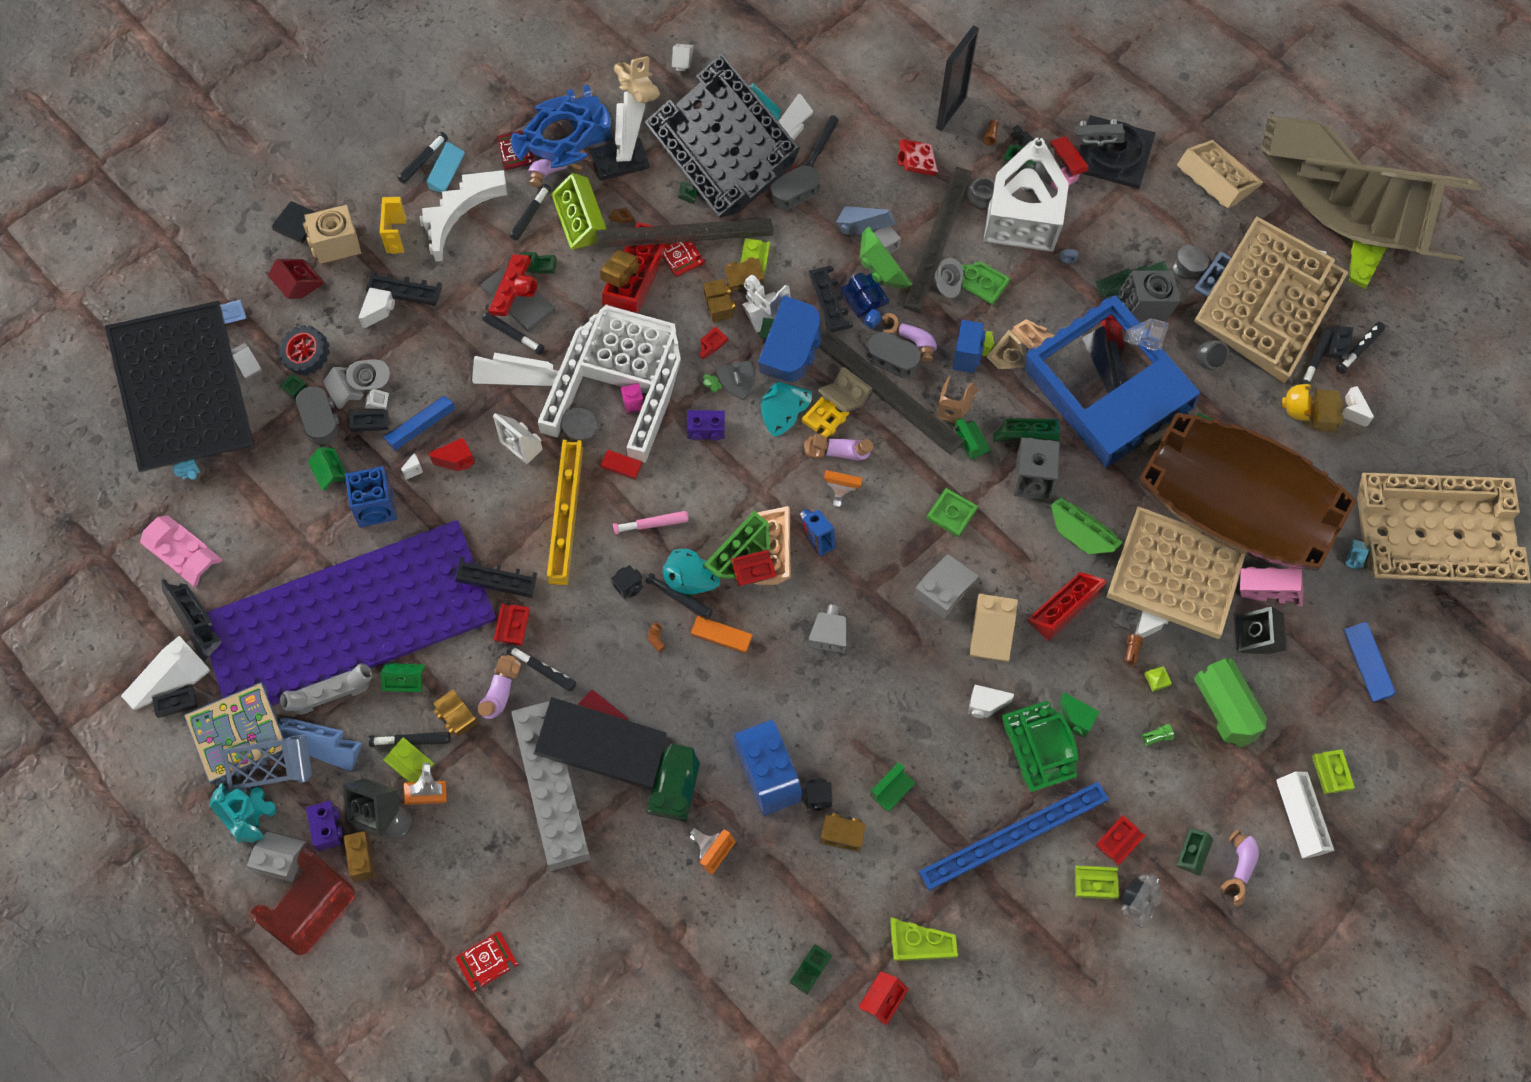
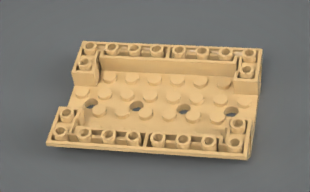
[1357,473,1531,584]

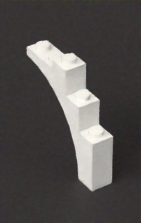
[420,170,507,261]

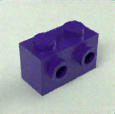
[687,410,725,441]
[306,800,344,851]

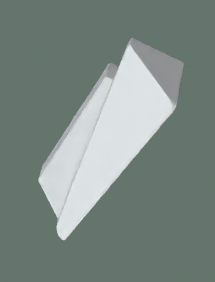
[615,92,645,162]

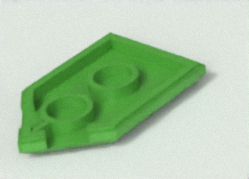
[961,262,1011,305]

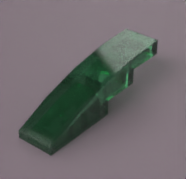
[1096,261,1169,298]

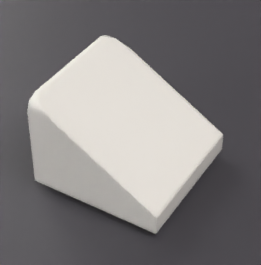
[364,389,389,410]
[401,453,423,480]

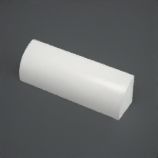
[1276,772,1334,858]

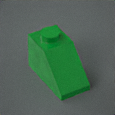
[1059,692,1100,738]

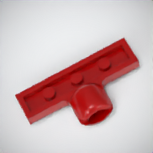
[488,254,537,316]

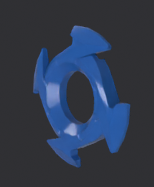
[511,95,611,169]

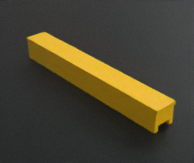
[547,440,583,585]

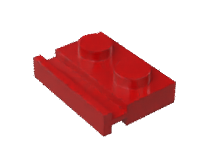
[731,549,777,587]
[494,604,530,646]
[1095,815,1146,866]

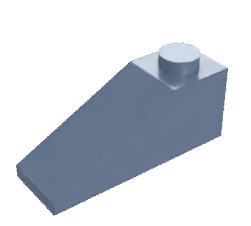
[836,206,895,235]
[1193,252,1232,298]

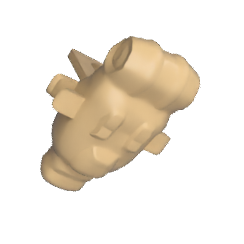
[614,56,660,103]

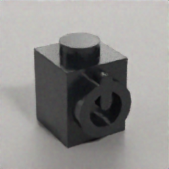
[611,565,644,599]
[802,778,833,811]

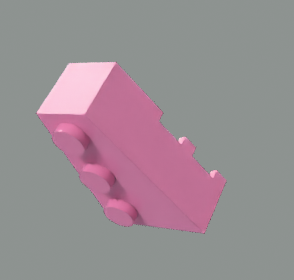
[1240,567,1303,607]

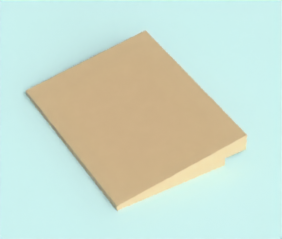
[1194,216,1348,384]

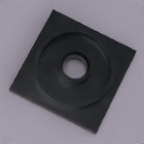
[1078,115,1156,189]

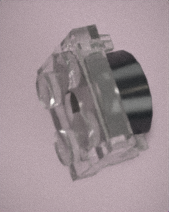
[1122,873,1163,928]

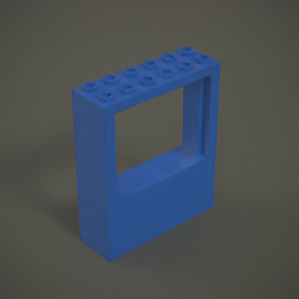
[1025,295,1200,468]

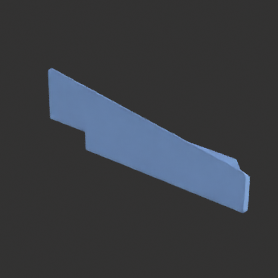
[279,718,362,772]

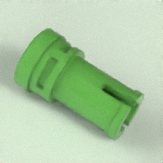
[1142,724,1174,746]

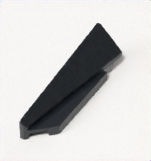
[1082,326,1127,394]
[161,579,221,661]

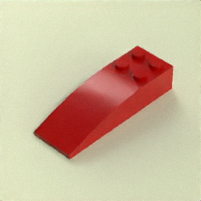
[602,222,671,314]

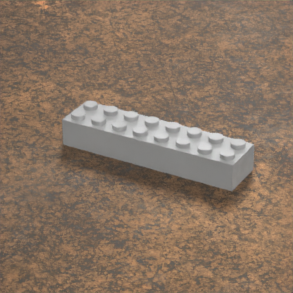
[511,701,591,871]

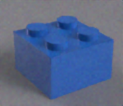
[952,320,986,373]

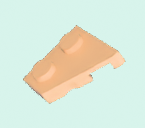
[1012,319,1055,350]

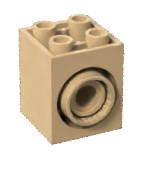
[303,205,361,264]

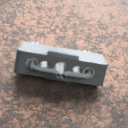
[1075,119,1125,146]

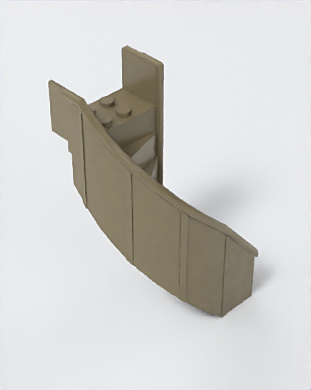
[1261,114,1482,261]

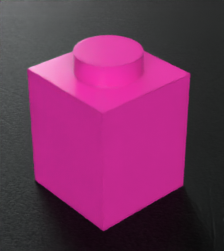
[621,383,644,414]

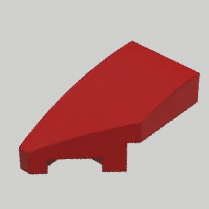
[700,326,729,360]

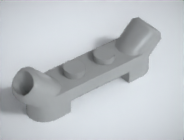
[280,664,373,715]

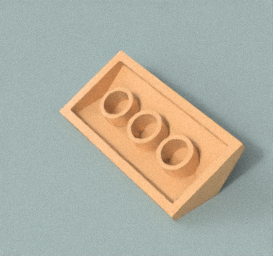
[754,506,791,585]

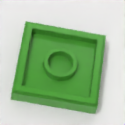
[926,488,979,538]

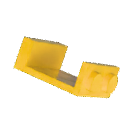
[380,197,407,254]

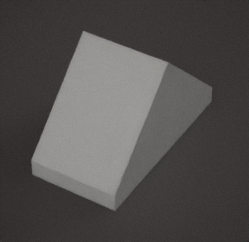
[232,343,262,379]

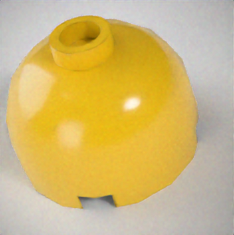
[1282,384,1311,421]

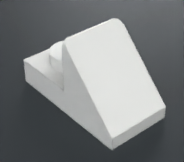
[1340,386,1374,427]

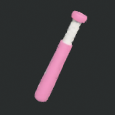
[613,511,689,535]

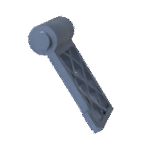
[222,735,313,792]

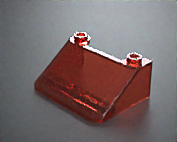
[247,848,355,955]

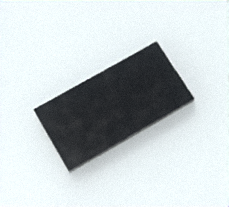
[936,25,979,131]
[533,697,667,790]

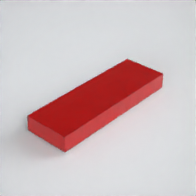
[1050,136,1088,176]

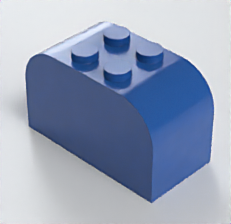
[758,295,821,382]
[733,719,802,816]

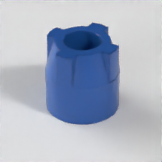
[864,309,882,329]

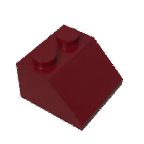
[268,259,324,299]

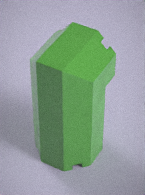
[1194,658,1267,748]

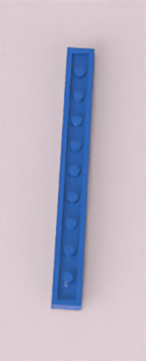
[919,782,1109,891]

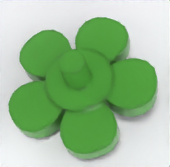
[703,374,722,392]

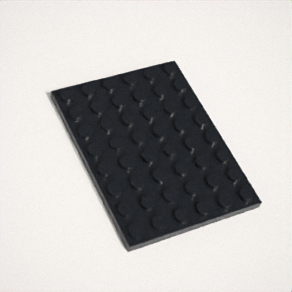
[105,300,255,472]

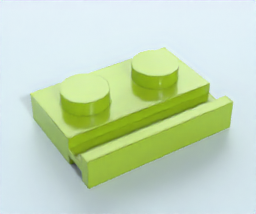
[741,238,770,275]
[383,737,434,782]
[1312,749,1355,795]
[1075,866,1119,900]

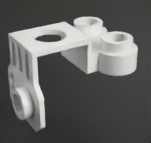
[744,275,791,315]

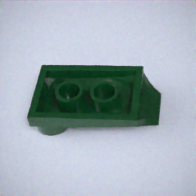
[993,418,1060,442]
[647,744,700,822]

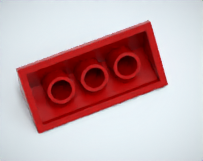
[1027,572,1107,641]

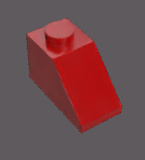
[429,438,475,471]

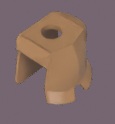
[937,376,978,423]

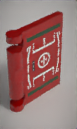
[663,230,705,277]
[455,931,519,993]

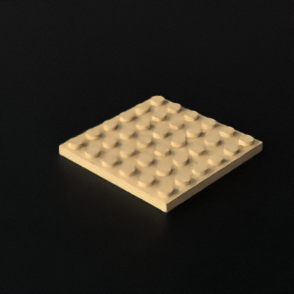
[1106,507,1245,639]

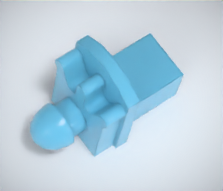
[173,460,200,480]
[1345,539,1369,569]

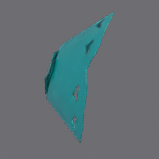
[761,381,812,437]
[662,549,720,594]

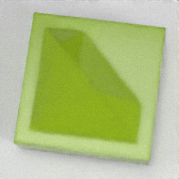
[982,331,994,357]
[1144,666,1172,692]

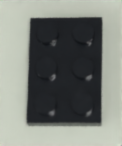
[591,138,650,181]

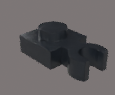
[1011,125,1034,147]

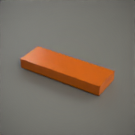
[691,616,753,654]

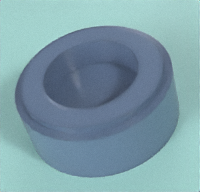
[1060,249,1078,263]

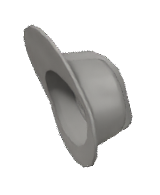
[935,258,964,298]
[346,359,390,390]

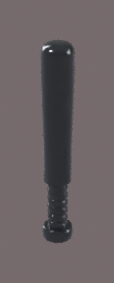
[804,115,839,168]
[645,573,712,620]

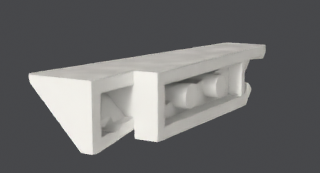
[778,94,813,140]
[472,353,559,386]

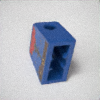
[800,509,836,557]

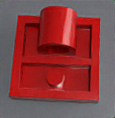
[897,139,938,176]

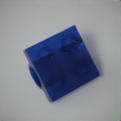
[840,273,889,318]

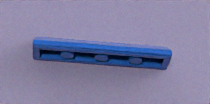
[384,396,455,451]
[1344,622,1396,702]

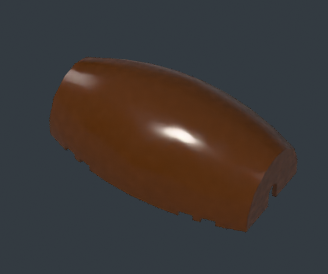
[1139,413,1357,571]

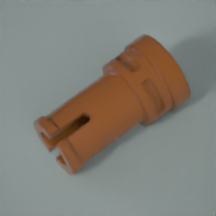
[983,119,1000,146]
[1124,634,1144,665]

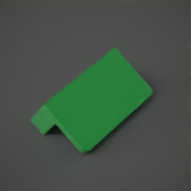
[954,418,990,460]
[308,447,346,490]
[380,663,425,692]
[870,762,915,812]

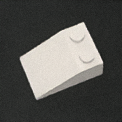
[493,413,543,464]

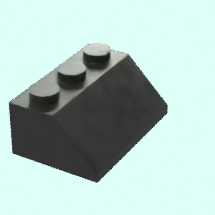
[343,778,400,836]

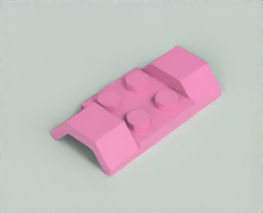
[140,515,223,588]

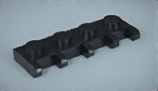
[809,266,853,333]
[366,270,443,306]
[455,556,537,598]

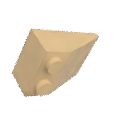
[969,594,1018,662]

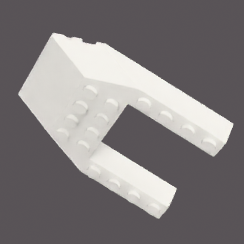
[538,305,681,463]

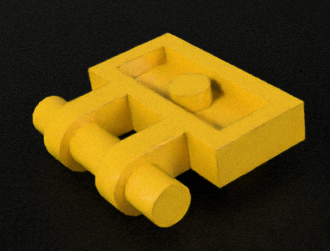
[802,396,849,438]

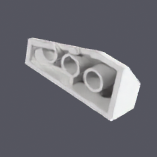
[121,636,211,711]

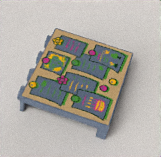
[184,682,284,786]

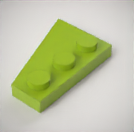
[1349,239,1387,289]
[890,917,958,961]

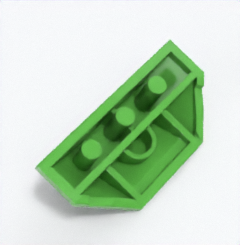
[860,226,913,289]
[1051,497,1123,554]
[704,510,770,579]

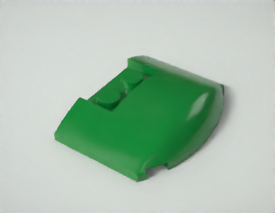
[1002,701,1078,793]

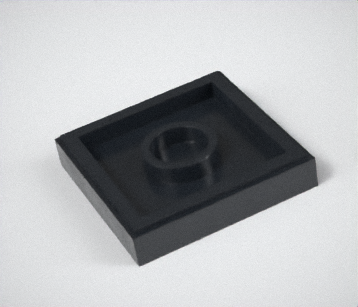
[271,201,315,243]

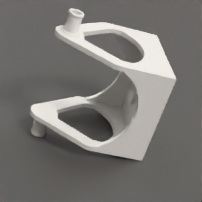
[983,138,1068,252]

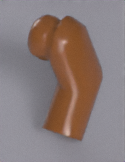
[647,623,666,653]

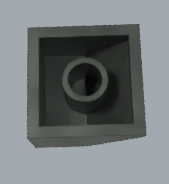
[1237,606,1286,654]

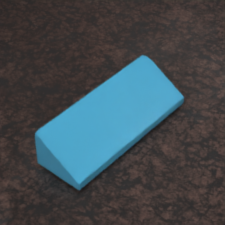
[427,142,465,193]

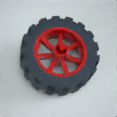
[279,325,330,376]

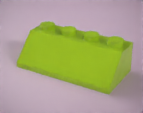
[551,173,608,250]

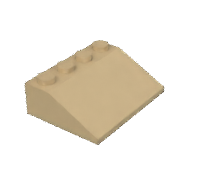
[1177,140,1263,208]

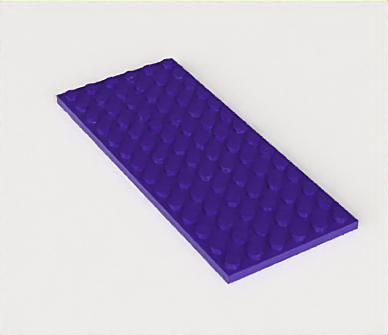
[206,520,497,706]

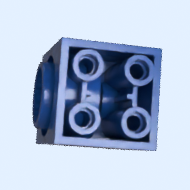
[345,466,397,527]

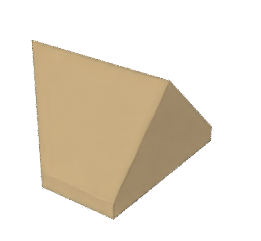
[987,330,1027,369]

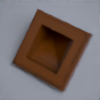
[609,208,635,223]

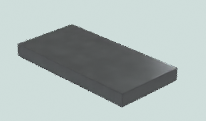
[481,264,555,332]

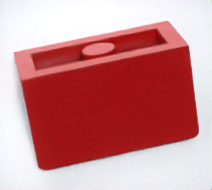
[859,972,909,1026]

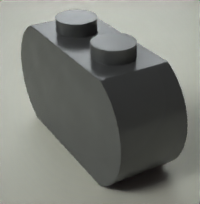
[770,165,820,210]
[867,332,921,378]
[296,387,340,444]

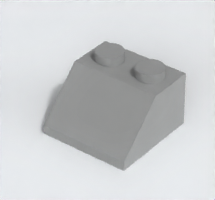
[247,832,307,882]

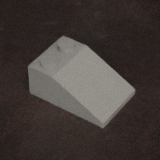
[913,554,979,619]

